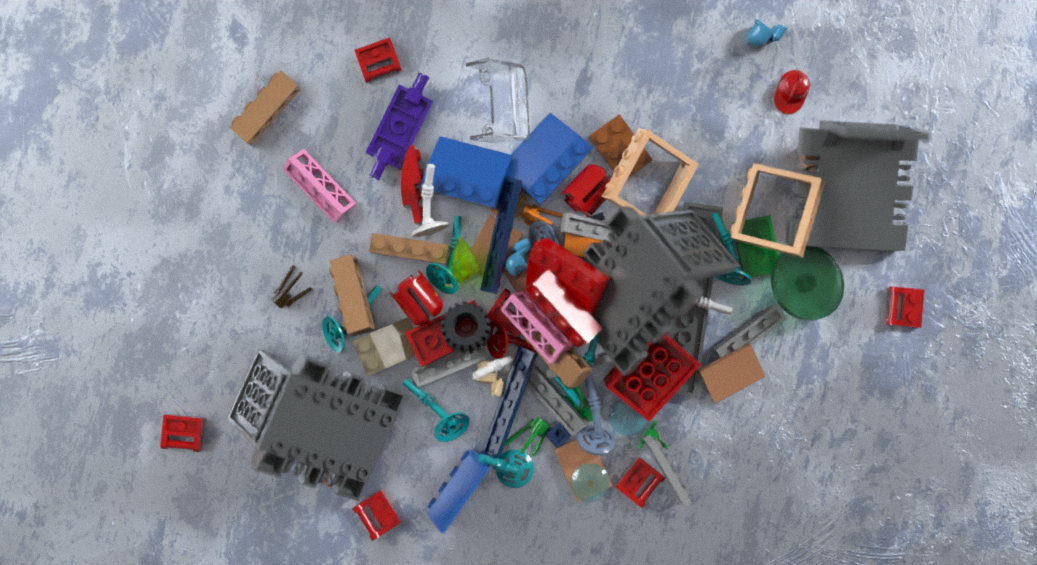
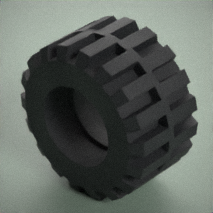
[441,301,491,354]

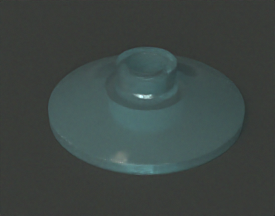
[609,399,647,436]
[571,463,609,502]

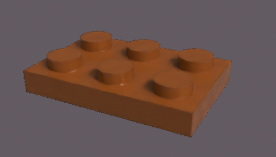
[588,114,653,179]

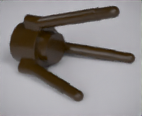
[271,265,312,309]

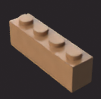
[230,71,301,146]
[369,233,450,265]
[329,254,375,337]
[521,322,593,388]

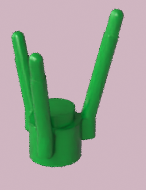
[564,381,602,422]
[505,417,549,457]
[637,420,669,450]

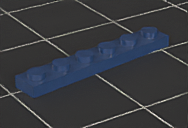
[480,178,522,294]
[480,346,538,459]

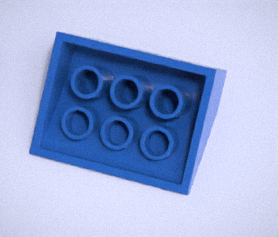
[507,113,593,206]
[420,136,512,211]
[427,448,490,534]

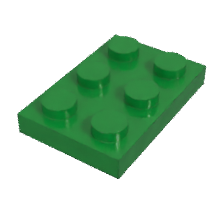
[732,215,782,279]

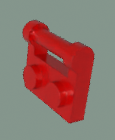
[354,37,402,83]
[886,286,925,328]
[488,288,529,338]
[160,414,204,452]
[615,457,666,508]
[352,489,402,541]

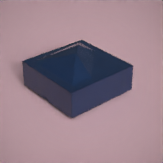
[544,421,571,449]

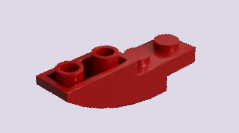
[401,145,424,225]

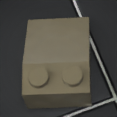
[352,317,416,377]

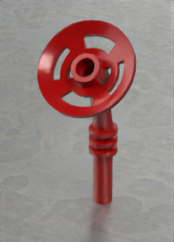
[486,320,537,359]

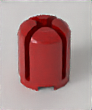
[560,164,612,218]
[389,270,444,325]

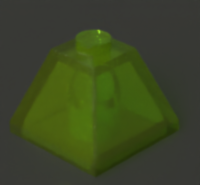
[452,236,484,285]

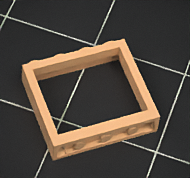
[601,129,699,215]
[730,163,825,258]

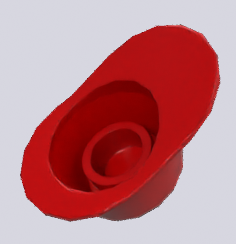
[774,70,810,114]

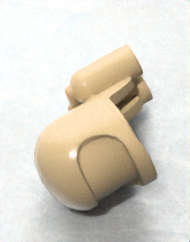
[473,360,504,397]

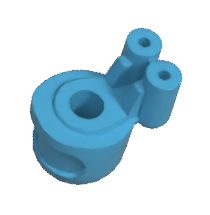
[746,19,787,47]
[505,238,532,276]

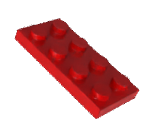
[405,300,492,368]

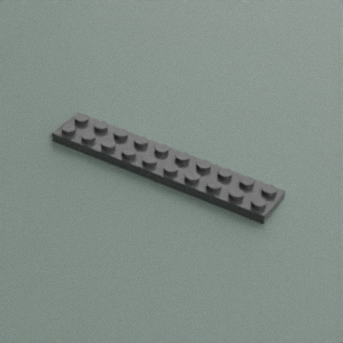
[668,202,723,397]

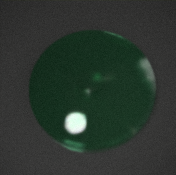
[771,246,844,321]

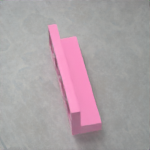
[282,149,356,223]
[501,291,574,364]

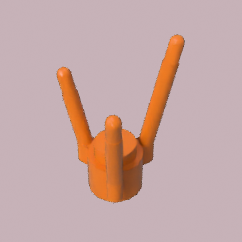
[521,204,563,233]

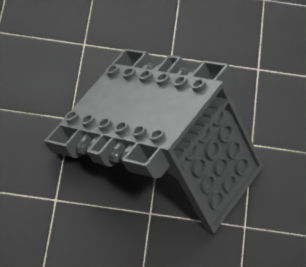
[788,120,931,251]
[583,206,740,376]
[227,349,406,501]

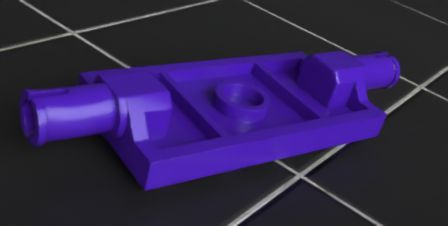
[365,72,434,180]

